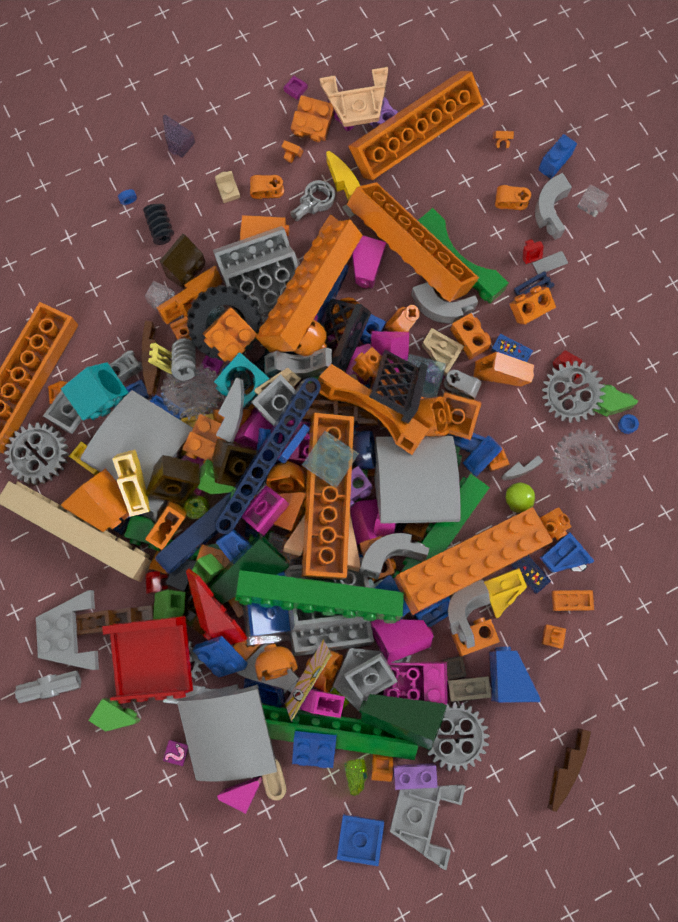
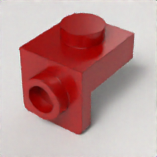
[552,350,582,381]

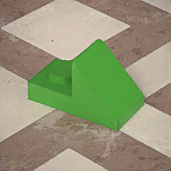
[192,554,224,586]

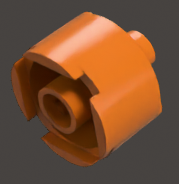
[413,396,451,436]

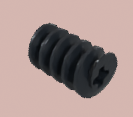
[143,204,174,245]

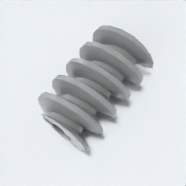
[171,338,196,380]

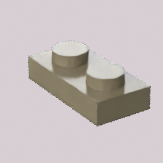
[448,676,491,702]

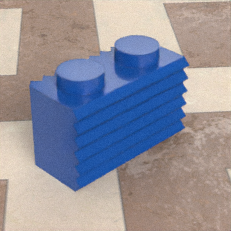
[538,134,577,179]

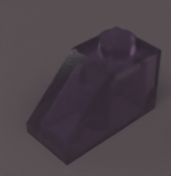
[163,115,195,158]

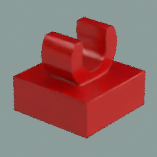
[523,239,544,264]
[146,571,168,594]

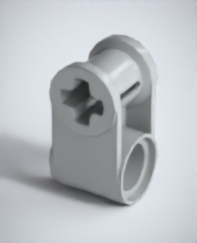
[109,350,143,383]
[443,370,482,400]

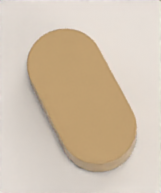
[262,758,287,800]

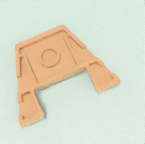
[320,67,388,127]
[283,515,361,572]

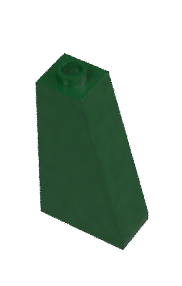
[208,533,289,604]
[359,694,447,750]

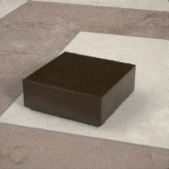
[442,656,467,680]

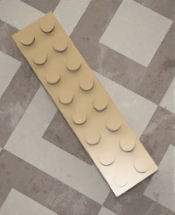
[0,481,152,582]

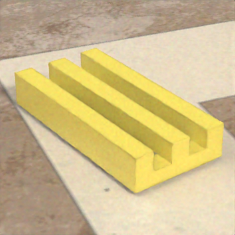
[148,343,172,374]

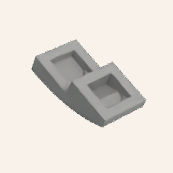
[501,456,543,481]

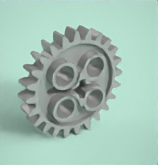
[542,361,606,423]
[4,423,69,485]
[427,702,490,772]

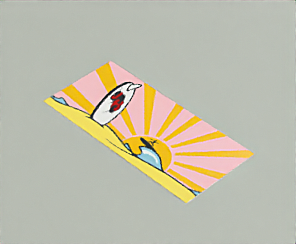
[285,639,332,721]

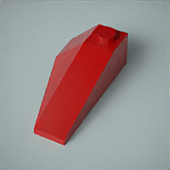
[186,569,248,645]

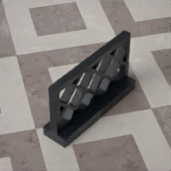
[320,298,372,372]
[369,349,428,424]

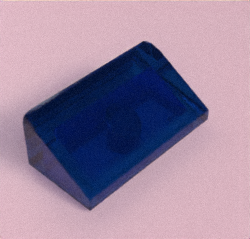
[244,678,285,708]

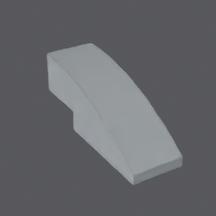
[216,378,244,442]

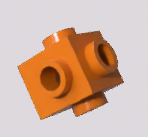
[352,347,381,382]
[540,507,572,540]

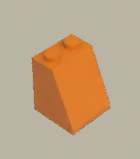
[61,468,130,532]

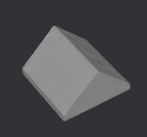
[252,374,304,426]
[43,390,82,434]
[344,653,398,702]

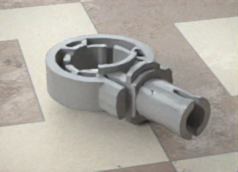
[290,180,335,221]

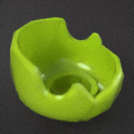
[505,482,535,513]

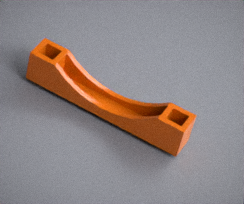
[318,364,430,455]

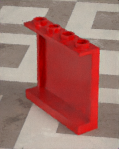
[102,616,193,704]

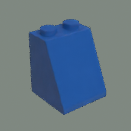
[489,647,540,702]

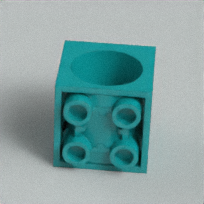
[214,352,270,409]
[61,362,129,421]

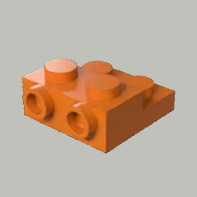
[290,95,334,142]
[203,307,258,362]
[182,414,224,463]

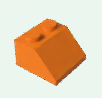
[442,392,482,440]

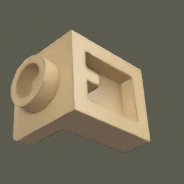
[215,171,240,203]

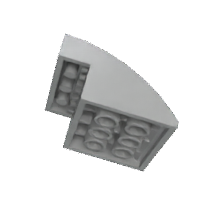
[213,226,299,321]
[81,390,193,497]
[374,436,460,523]
[285,557,374,656]
[177,684,277,781]

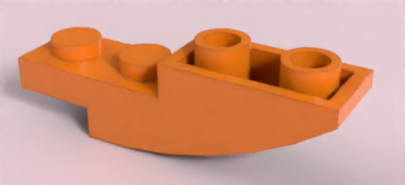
[156,266,223,324]

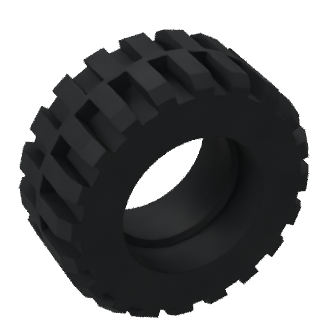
[187,285,261,361]

